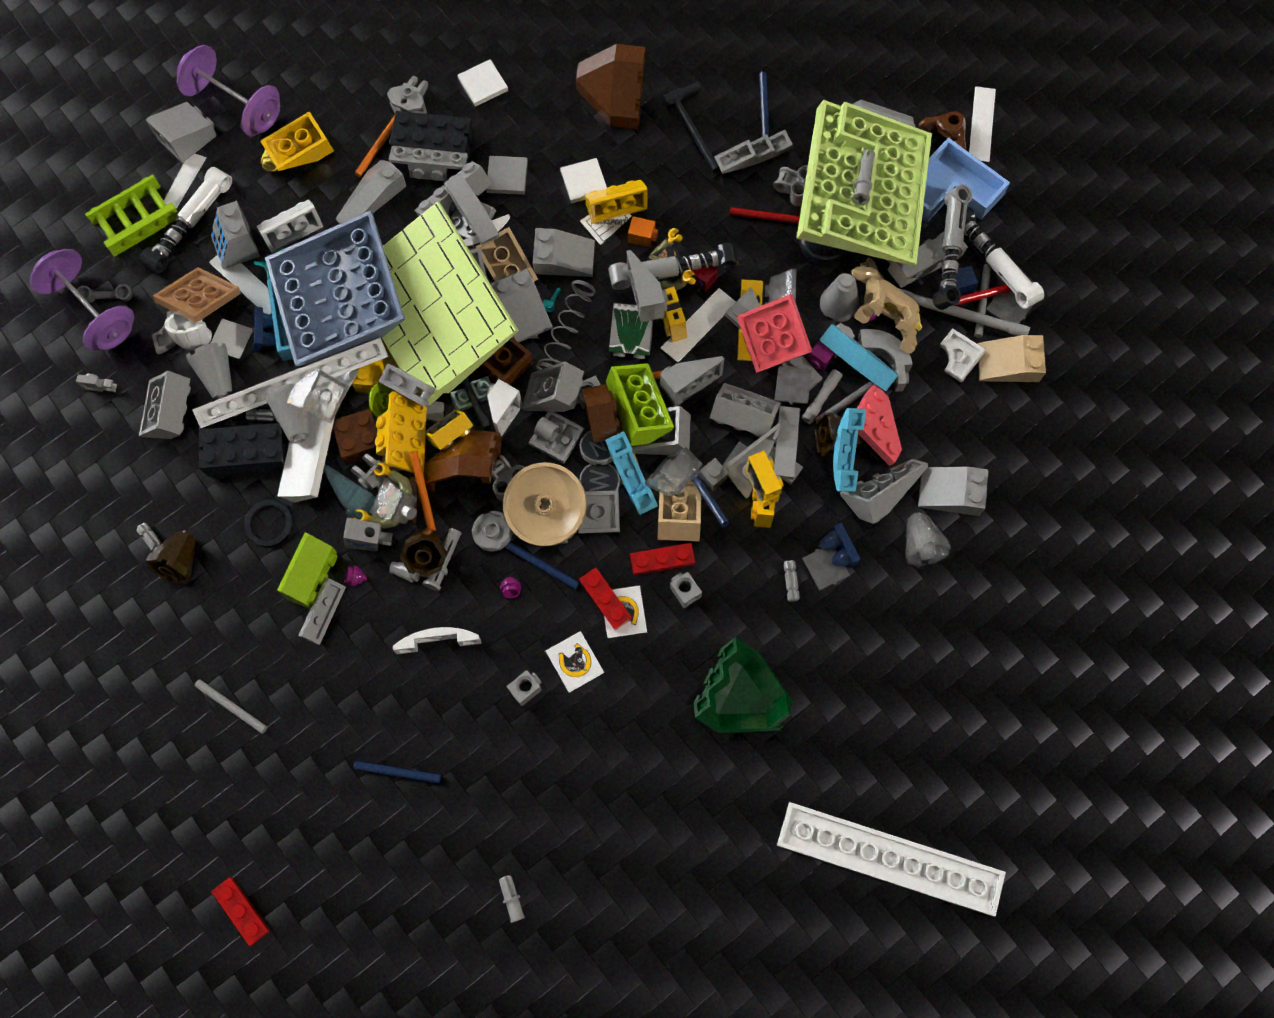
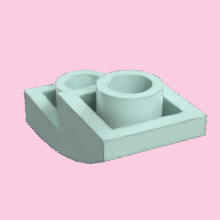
[450,376,492,411]

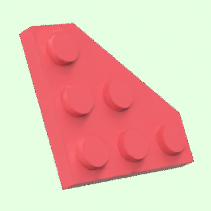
[857,384,902,466]

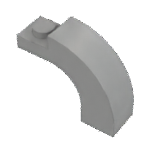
[858,329,912,392]

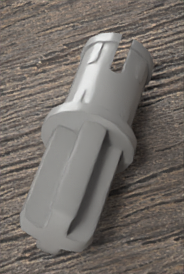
[499,875,525,923]

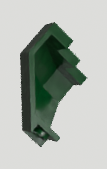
[694,637,795,733]

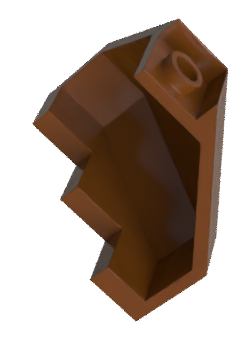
[576,44,645,129]
[423,430,502,492]

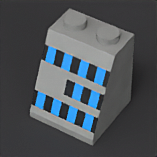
[211,201,260,269]

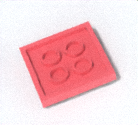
[737,294,813,373]

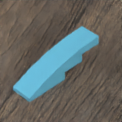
[820,324,899,391]

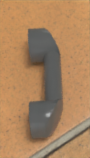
[76,284,133,303]

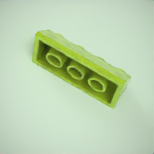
[606,363,674,446]

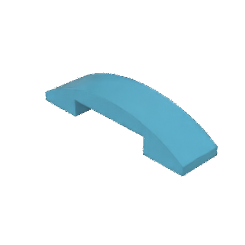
[833,408,866,492]
[605,431,658,515]

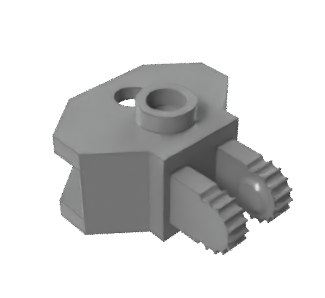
[387,76,428,114]
[351,453,391,494]

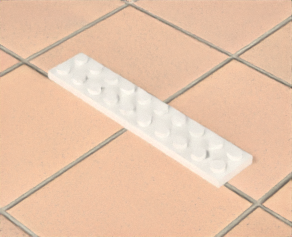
[777,802,1006,917]

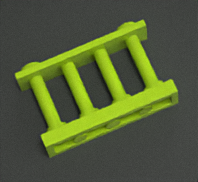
[85,174,179,257]

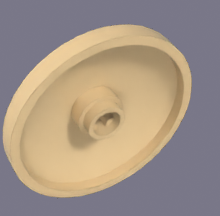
[503,462,587,546]

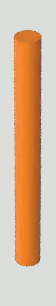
[354,115,395,177]
[409,450,436,531]

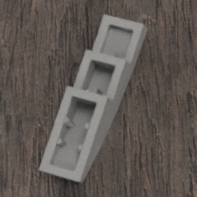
[714,130,793,174]
[444,175,499,245]
[774,406,800,480]

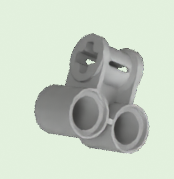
[773,165,808,206]
[492,455,525,501]

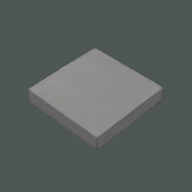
[486,156,528,195]
[578,490,620,533]

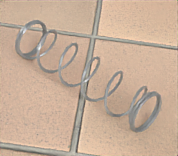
[536,280,596,371]

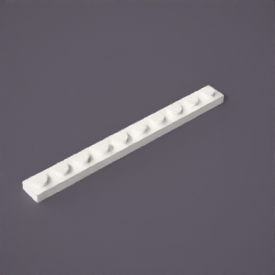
[193,338,388,428]

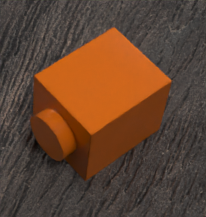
[628,216,658,248]

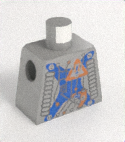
[343,518,393,551]

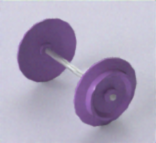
[177,45,280,136]
[30,249,134,351]

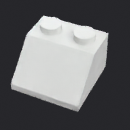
[487,379,523,437]

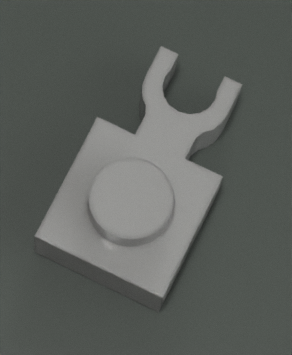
[76,373,117,392]

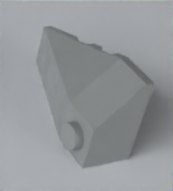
[336,160,406,224]
[840,459,928,524]

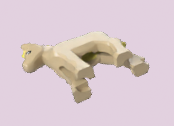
[852,257,922,354]

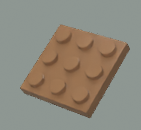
[153,267,241,323]

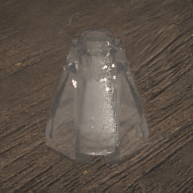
[905,513,951,567]

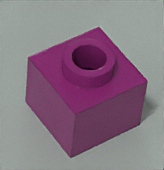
[808,341,835,372]

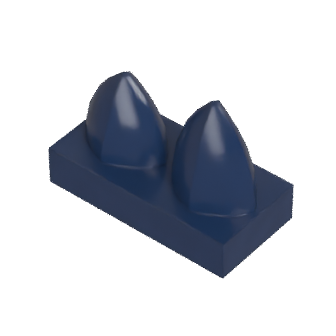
[252,307,276,352]
[818,522,861,568]

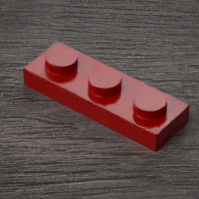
[630,543,695,575]
[579,567,632,630]
[212,877,270,946]

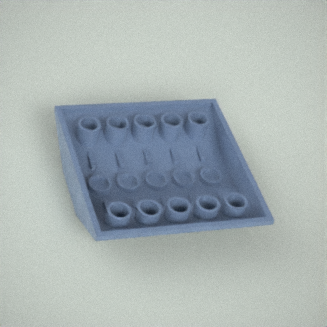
[265,210,405,366]

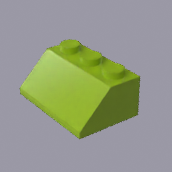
[277,533,337,609]

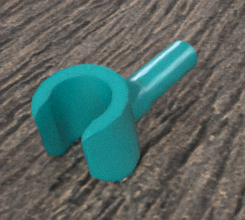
[543,288,561,312]

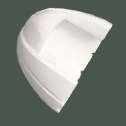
[164,312,212,351]

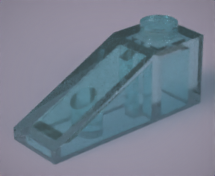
[323,464,377,519]

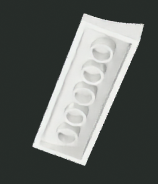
[278,379,342,502]

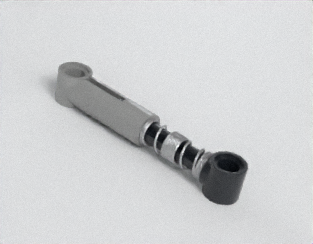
[933,184,972,310]
[608,243,739,290]

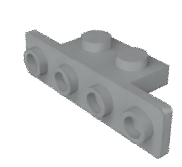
[389,146,468,181]

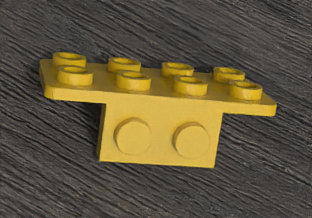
[375,391,427,473]

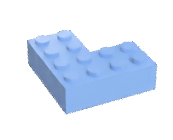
[922,138,1010,223]

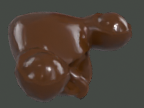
[918,111,966,150]

